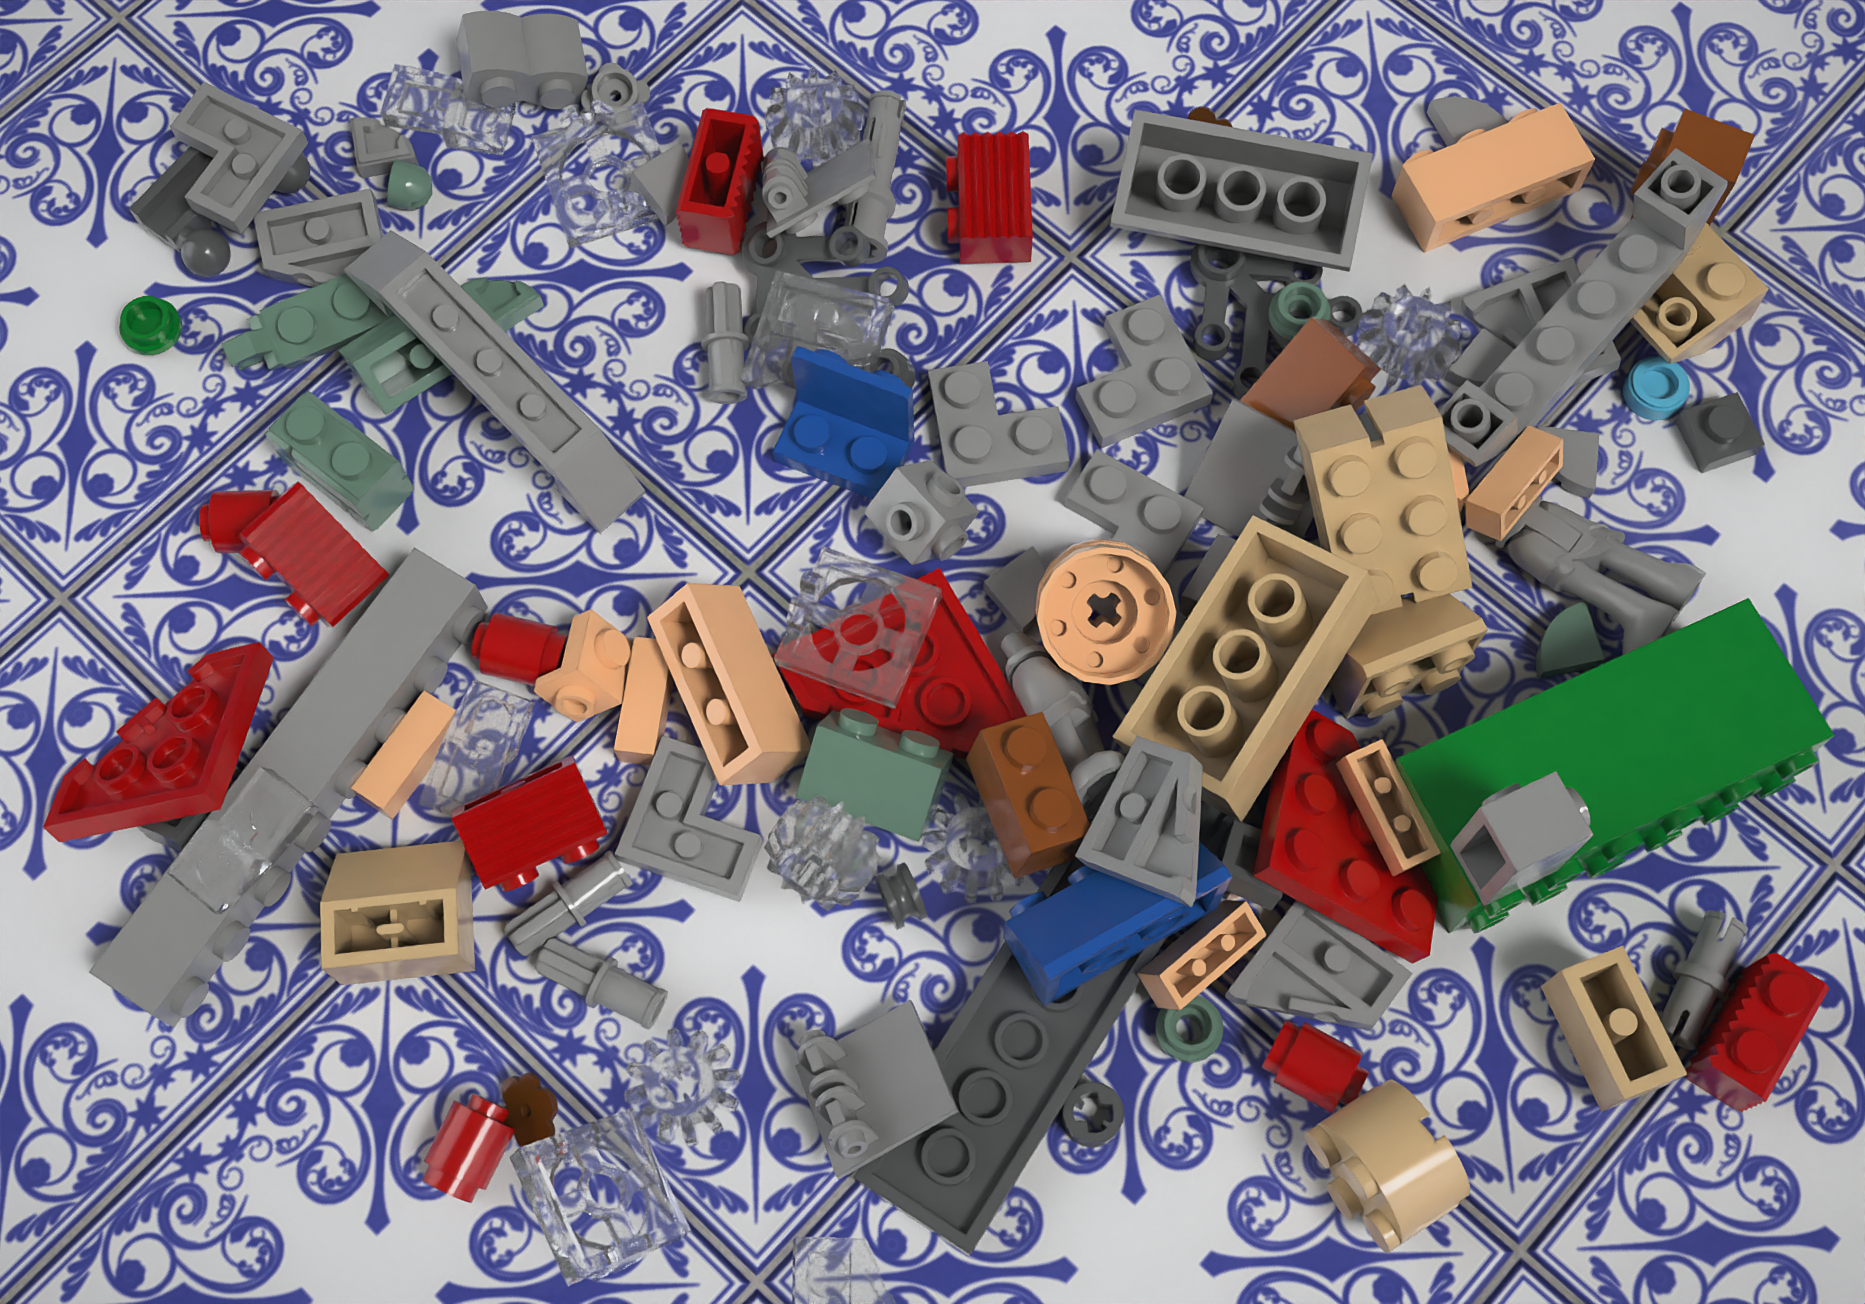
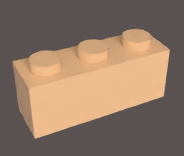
[1391,103,1595,253]
[647,583,811,785]

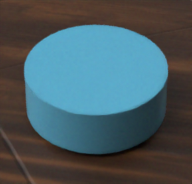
[1623,356,1690,421]

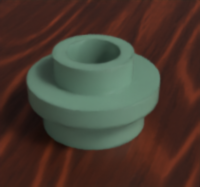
[1269,282,1331,340]
[1155,995,1224,1063]

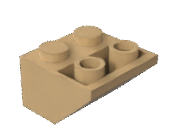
[1630,223,1769,364]
[1328,594,1488,719]
[320,840,475,985]

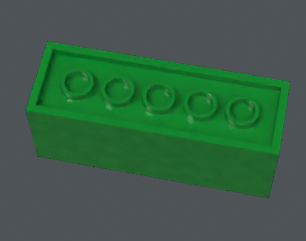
[1395,598,1835,934]

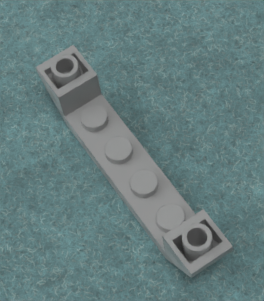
[1439,148,1728,467]
[344,230,645,534]

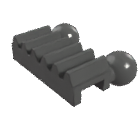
[129,146,310,277]

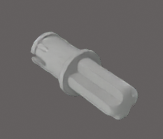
[701,281,750,404]
[504,850,633,956]
[535,938,668,1030]

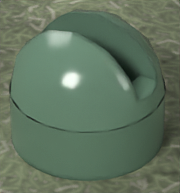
[387,159,432,210]

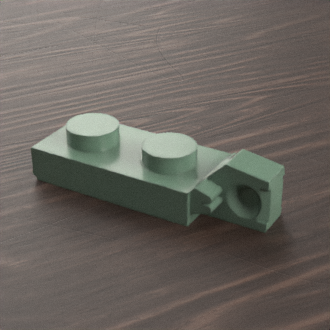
[222,273,395,371]

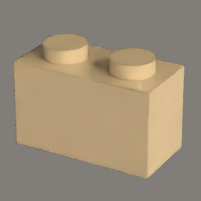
[1541,946,1687,1112]

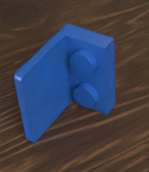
[772,346,915,499]

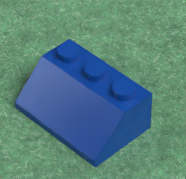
[1003,841,1232,1007]

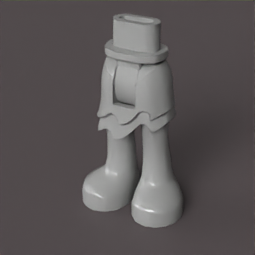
[1495,496,1706,655]
[1001,632,1125,821]

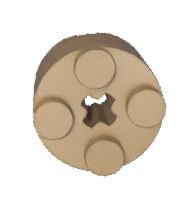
[1305,1079,1470,1253]

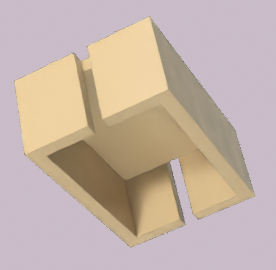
[1293,385,1472,615]

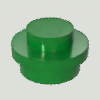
[119,296,182,356]

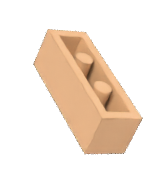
[1466,425,1564,541]
[614,636,674,765]
[351,690,464,820]
[1336,739,1441,876]
[1137,900,1267,1010]

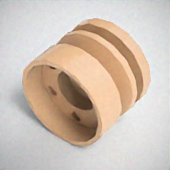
[1035,538,1176,685]

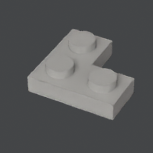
[170,82,308,235]
[1075,294,1213,449]
[928,361,1070,487]
[1064,449,1204,600]
[615,735,763,902]

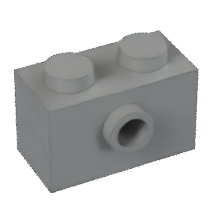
[1450,771,1594,906]

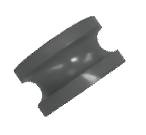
[874,862,928,930]
[1061,1082,1124,1148]

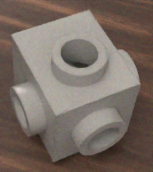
[864,460,979,565]

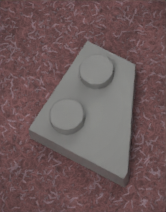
[254,188,383,287]

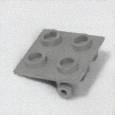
[762,138,876,238]
[1184,398,1314,539]
[795,1000,959,1179]

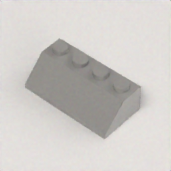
[1110,109,1373,272]

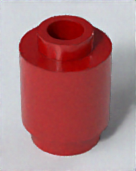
[199,490,280,554]
[471,612,568,687]
[1261,1020,1369,1114]
[422,1094,516,1203]

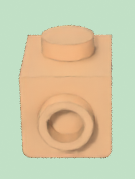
[534,609,633,722]

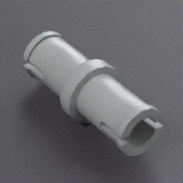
[1660,910,1748,1050]

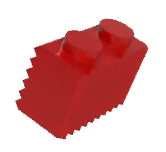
[675,108,764,255]
[946,131,1033,264]
[237,481,389,628]
[451,755,608,892]
[1685,953,1830,1113]

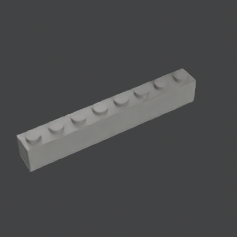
[89,547,488,1027]

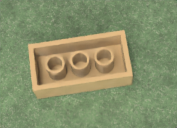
[1113,516,1379,823]

